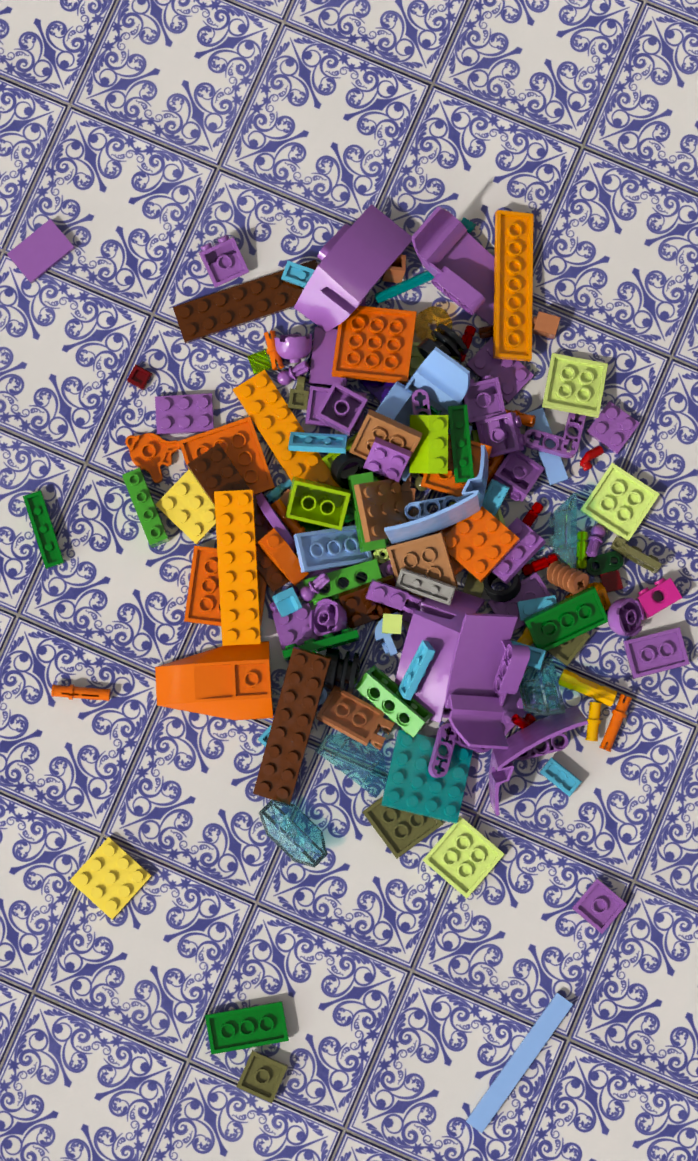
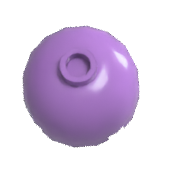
[274,333,312,363]
[607,598,644,636]
[309,599,347,637]

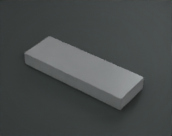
[395,567,457,605]

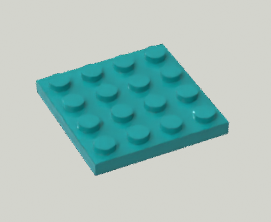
[381,730,473,824]

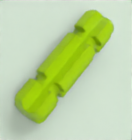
[576,531,588,569]

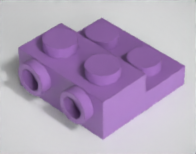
[198,235,249,288]
[462,375,506,423]
[475,412,526,458]
[491,451,545,502]

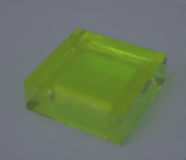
[247,350,272,375]

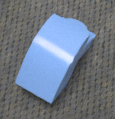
[375,611,405,657]

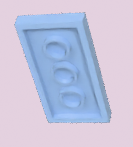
[293,525,373,573]

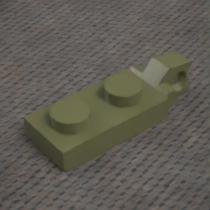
[610,536,662,574]

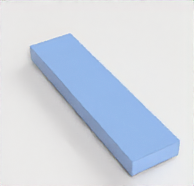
[526,408,568,486]

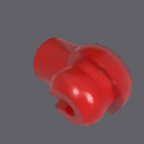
[580,445,604,471]
[511,713,536,729]

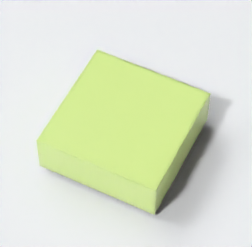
[382,613,403,635]

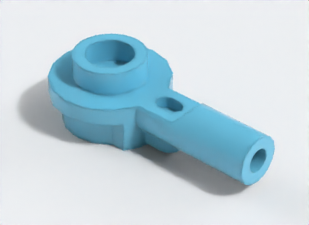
[265,479,292,503]

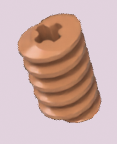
[547,560,589,595]

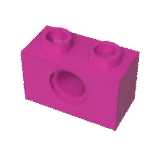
[635,578,683,619]

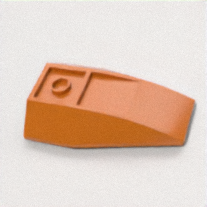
[155,641,273,720]

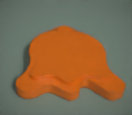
[125,433,181,483]

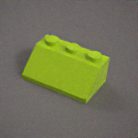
[409,415,448,474]
[285,476,351,531]

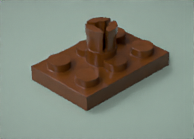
[338,575,403,628]

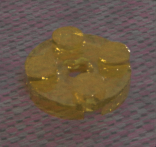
[415,306,453,341]

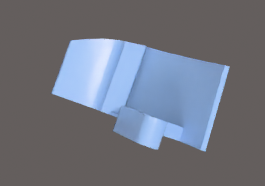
[375,347,470,482]
[384,445,488,544]

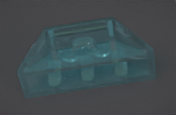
[549,493,577,568]
[519,657,565,716]
[315,733,387,798]
[259,800,328,868]

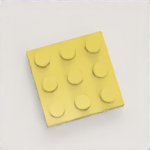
[155,470,216,545]
[69,837,152,920]

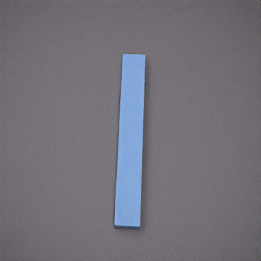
[466,993,573,1133]

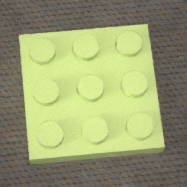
[542,353,608,418]
[580,463,660,542]
[423,816,504,898]

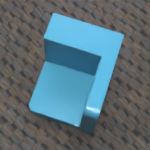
[272,587,302,617]

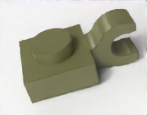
[288,376,309,411]

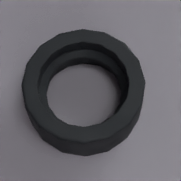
[330,451,369,489]
[483,572,521,602]

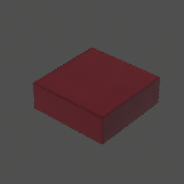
[126,364,153,391]
[599,570,623,593]

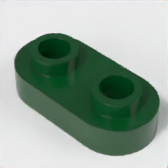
[585,551,624,576]

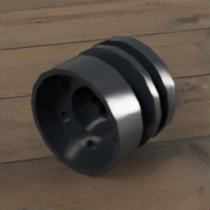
[417,323,468,361]
[323,648,361,693]

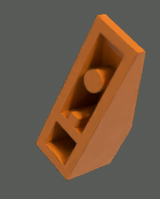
[257,528,309,586]

